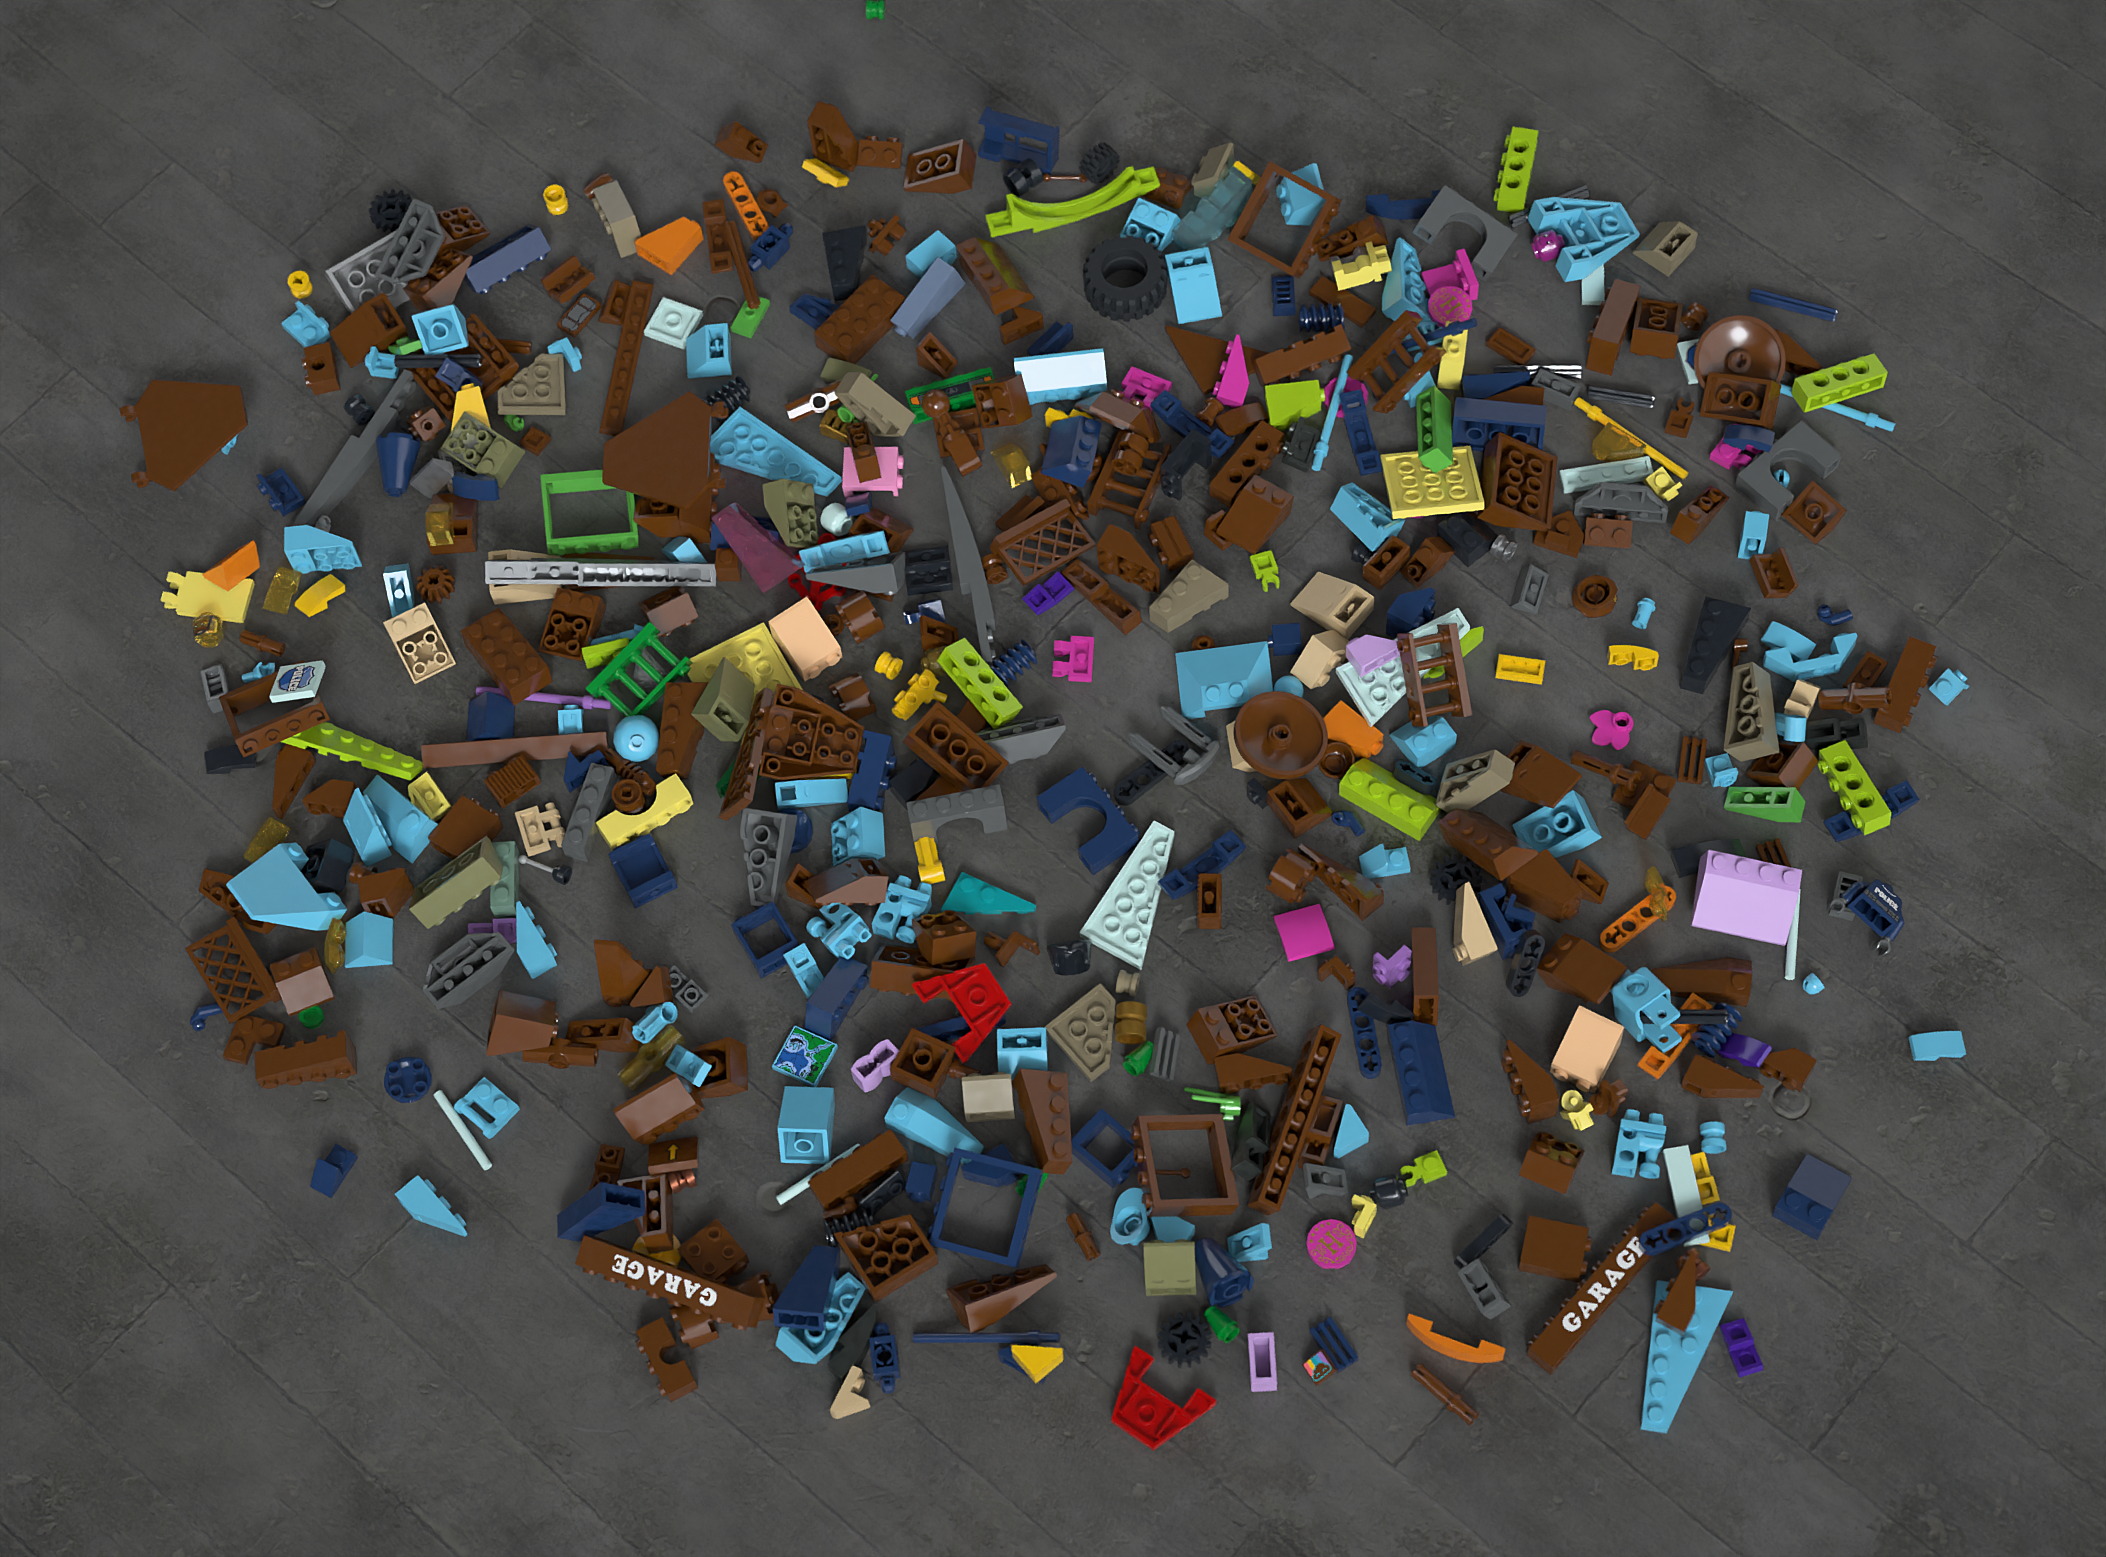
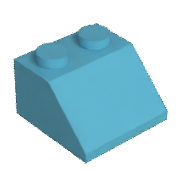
[1276,164,1326,226]
[1390,715,1457,769]

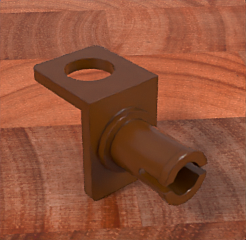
[984,931,1040,967]

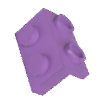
[1372,945,1412,989]

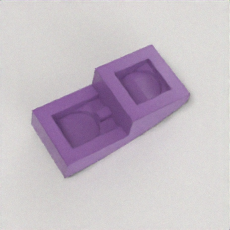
[468,918,517,944]

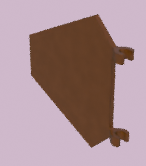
[119,380,248,492]
[602,391,728,510]

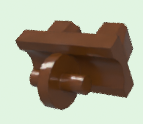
[868,214,906,256]
[1588,1078,1628,1118]

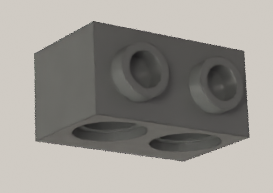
[1457,1258,1511,1320]

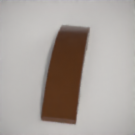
[702,199,734,274]

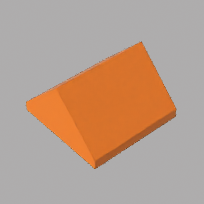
[202,540,260,592]

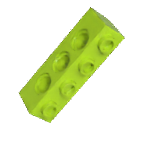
[1494,127,1539,213]
[1791,354,1888,413]
[937,638,1023,730]
[1817,740,1891,836]

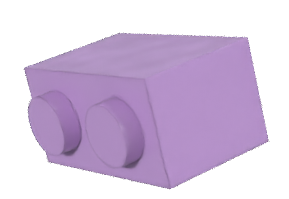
[1248,1332,1277,1392]

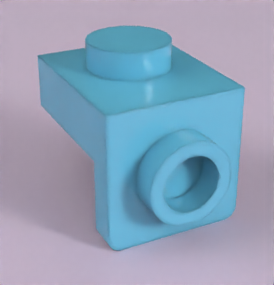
[547,337,582,372]
[365,346,400,379]
[1929,668,1969,706]

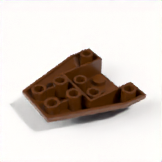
[758,684,864,780]

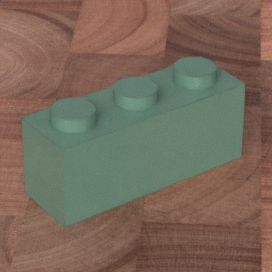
[490,841,520,919]

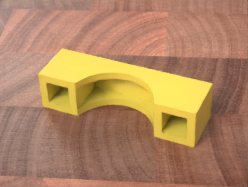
[596,773,693,851]

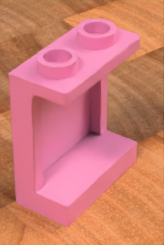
[842,447,904,498]

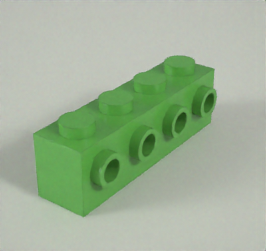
[1416,385,1453,473]

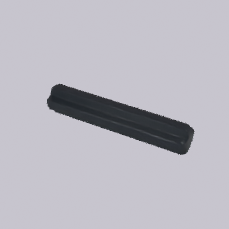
[1587,385,1655,408]

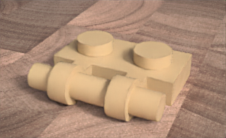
[515,802,566,857]

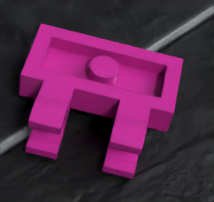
[1122,366,1172,412]
[1710,423,1763,470]
[1053,636,1094,682]

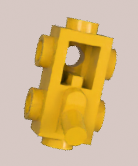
[892,669,947,721]

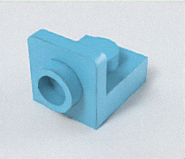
[558,705,584,734]
[1704,753,1738,787]

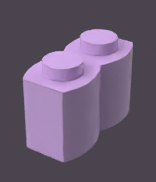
[851,1040,899,1092]

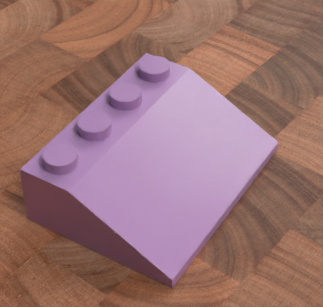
[1691,850,1802,946]

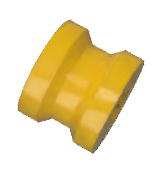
[287,271,313,298]
[875,651,903,680]

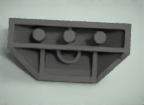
[375,198,445,284]
[1574,482,1668,523]
[975,714,1066,764]
[422,932,514,1009]

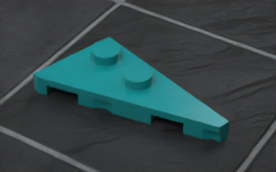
[941,872,1036,915]

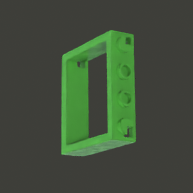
[540,470,639,556]

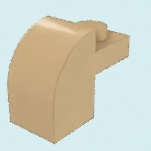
[1784,678,1821,721]

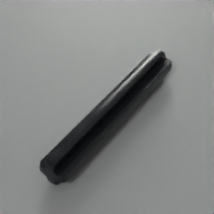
[1508,185,1589,227]
[394,354,482,368]
[1493,365,1583,378]
[1639,1009,1729,1024]

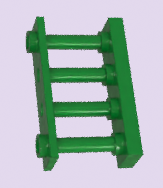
[585,622,693,717]

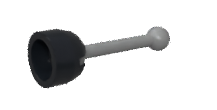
[518,855,572,885]

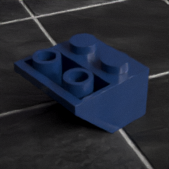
[1386,588,1436,639]

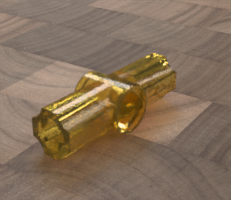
[617,1025,685,1091]

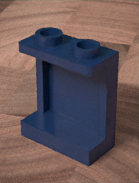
[608,833,678,909]
[1478,883,1526,960]

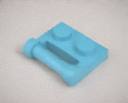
[454,1077,520,1139]

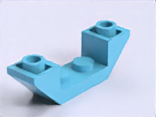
[1762,633,1857,682]

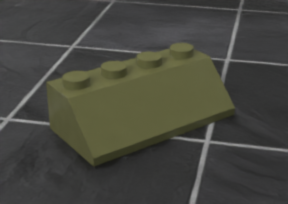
[409,836,503,929]

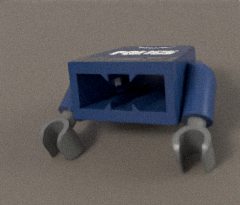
[1827,879,1904,956]

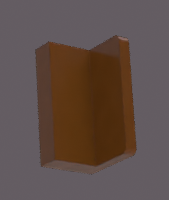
[995,495,1045,532]
[1624,784,1671,841]

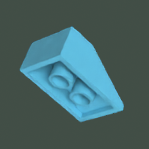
[1512,790,1602,858]

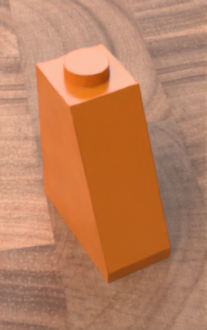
[634,217,703,275]
[1323,701,1384,759]

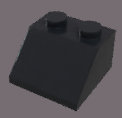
[1437,511,1498,568]
[300,838,354,894]

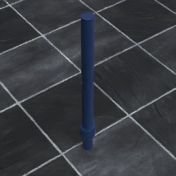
[1360,318,1477,357]
[913,1330,1060,1345]

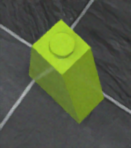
[1265,380,1325,432]

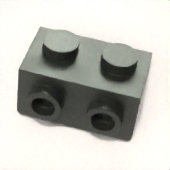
[1281,416,1321,472]

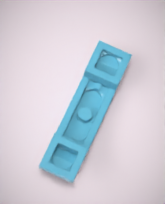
[799,531,890,573]

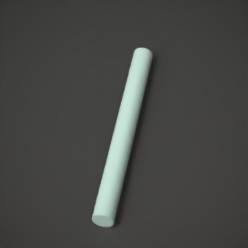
[1785,890,1801,980]
[434,1090,492,1170]
[776,1143,859,1205]

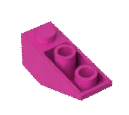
[1213,334,1249,409]

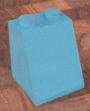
[778,1086,835,1164]

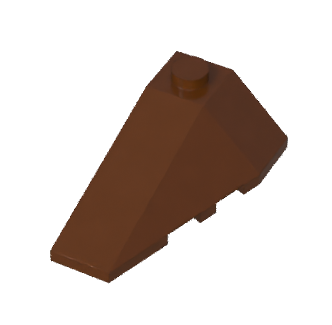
[1298,844,1384,921]

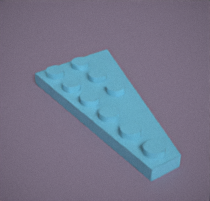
[710,407,842,497]
[1641,1280,1733,1433]

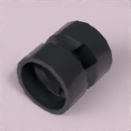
[1003,158,1044,198]

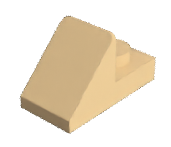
[830,1365,870,1419]

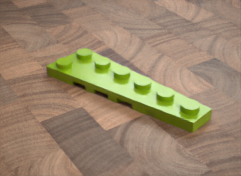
[280,722,423,781]

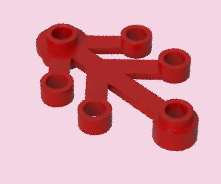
[788,533,848,612]

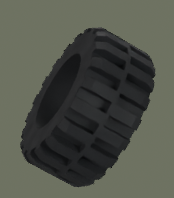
[1083,235,1167,322]

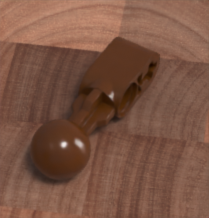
[921,389,982,477]

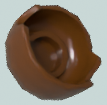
[1318,741,1355,780]

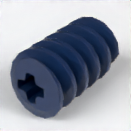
[1299,303,1345,333]
[989,639,1038,687]
[1691,1002,1743,1058]

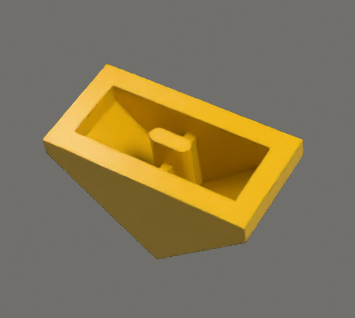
[1011,1345,1064,1383]

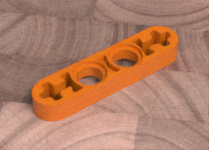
[723,172,769,241]
[1599,886,1676,953]

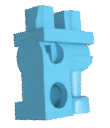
[872,875,932,943]
[806,903,871,959]
[1612,1109,1666,1179]

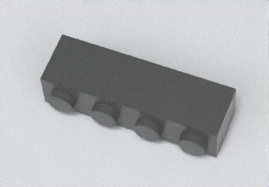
[561,763,618,862]

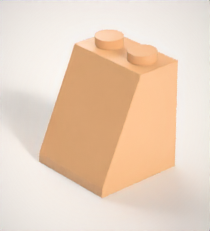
[768,597,842,682]
[1550,1005,1624,1094]

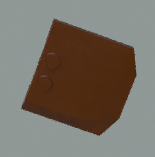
[406,313,519,422]

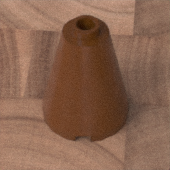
[718,1270,780,1324]

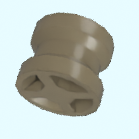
[1116,970,1140,997]

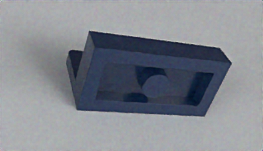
[1027,322,1074,356]

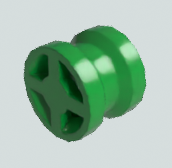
[866,0,885,20]

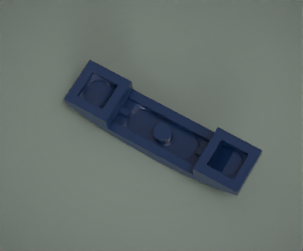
[1366,190,1441,220]
[1339,389,1383,476]
[1150,390,1234,458]
[1823,780,1920,842]
[1157,830,1246,900]

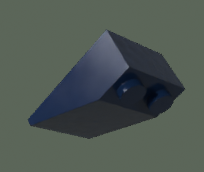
[1772,1154,1852,1241]

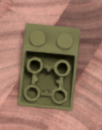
[440,411,526,489]
[763,479,818,549]
[691,657,755,742]
[1143,1239,1196,1296]

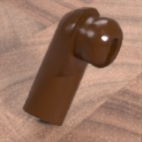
[1086,454,1105,483]
[822,1196,858,1223]

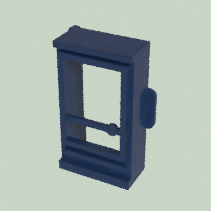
[978,107,1059,175]

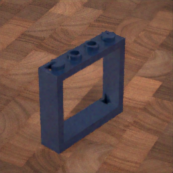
[927,1148,1044,1268]

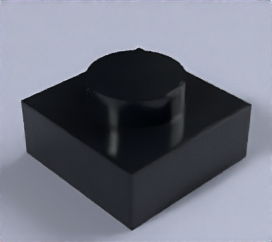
[1247,778,1268,809]

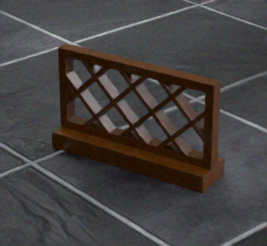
[990,498,1096,586]
[185,917,282,1024]

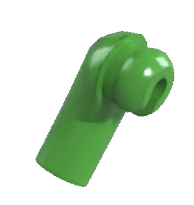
[504,415,524,432]

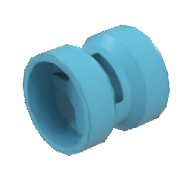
[1700,1122,1726,1154]

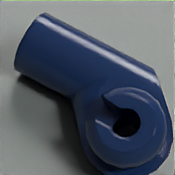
[1817,605,1853,626]

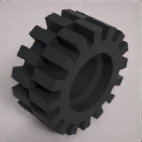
[1079,142,1120,184]

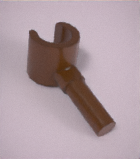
[1731,638,1748,670]

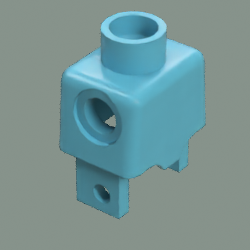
[1609,967,1682,1054]

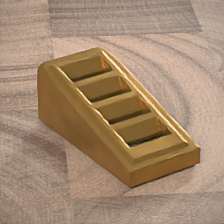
[819,409,854,444]

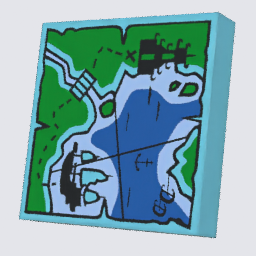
[772,1026,838,1087]

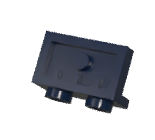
[1501,894,1536,933]

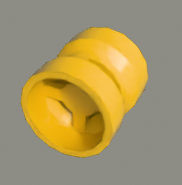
[543,185,568,215]

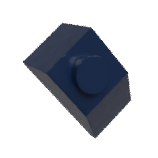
[961,1144,1020,1188]

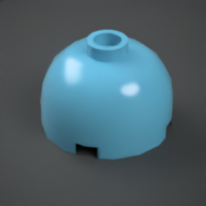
[613,715,660,762]

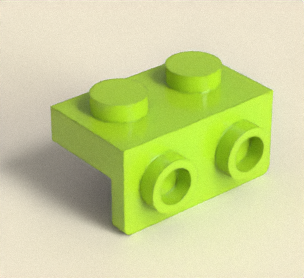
[582,638,629,669]

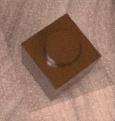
[715,548,742,582]

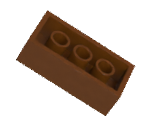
[814,274,906,364]
[461,607,553,706]

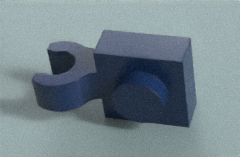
[903,598,946,625]

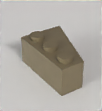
[592,180,641,258]
[834,372,916,437]
[1149,560,1229,633]
[1435,749,1515,813]

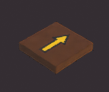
[648,1136,699,1175]

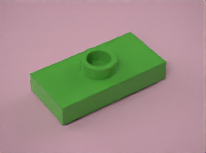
[731,296,770,338]
[388,337,422,355]

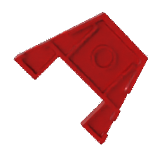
[911,963,1012,1064]
[1111,1346,1217,1451]

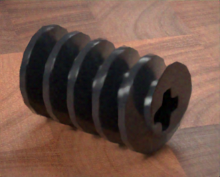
[702,376,750,422]
[823,1209,875,1248]

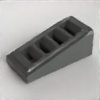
[200,664,231,713]
[1829,871,1863,921]

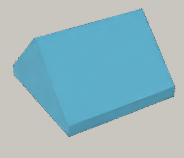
[412,304,468,355]
[345,911,394,968]

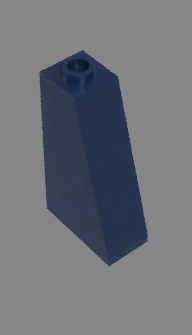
[557,1182,645,1242]
[773,1245,840,1331]

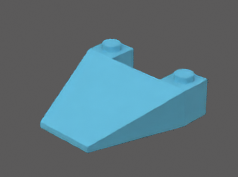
[1528,197,1640,282]
[226,843,347,931]

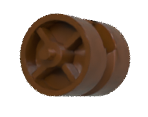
[1111,433,1149,476]

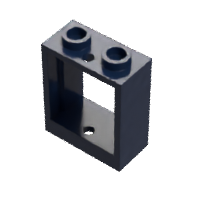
[731,902,800,979]
[1071,1108,1138,1188]

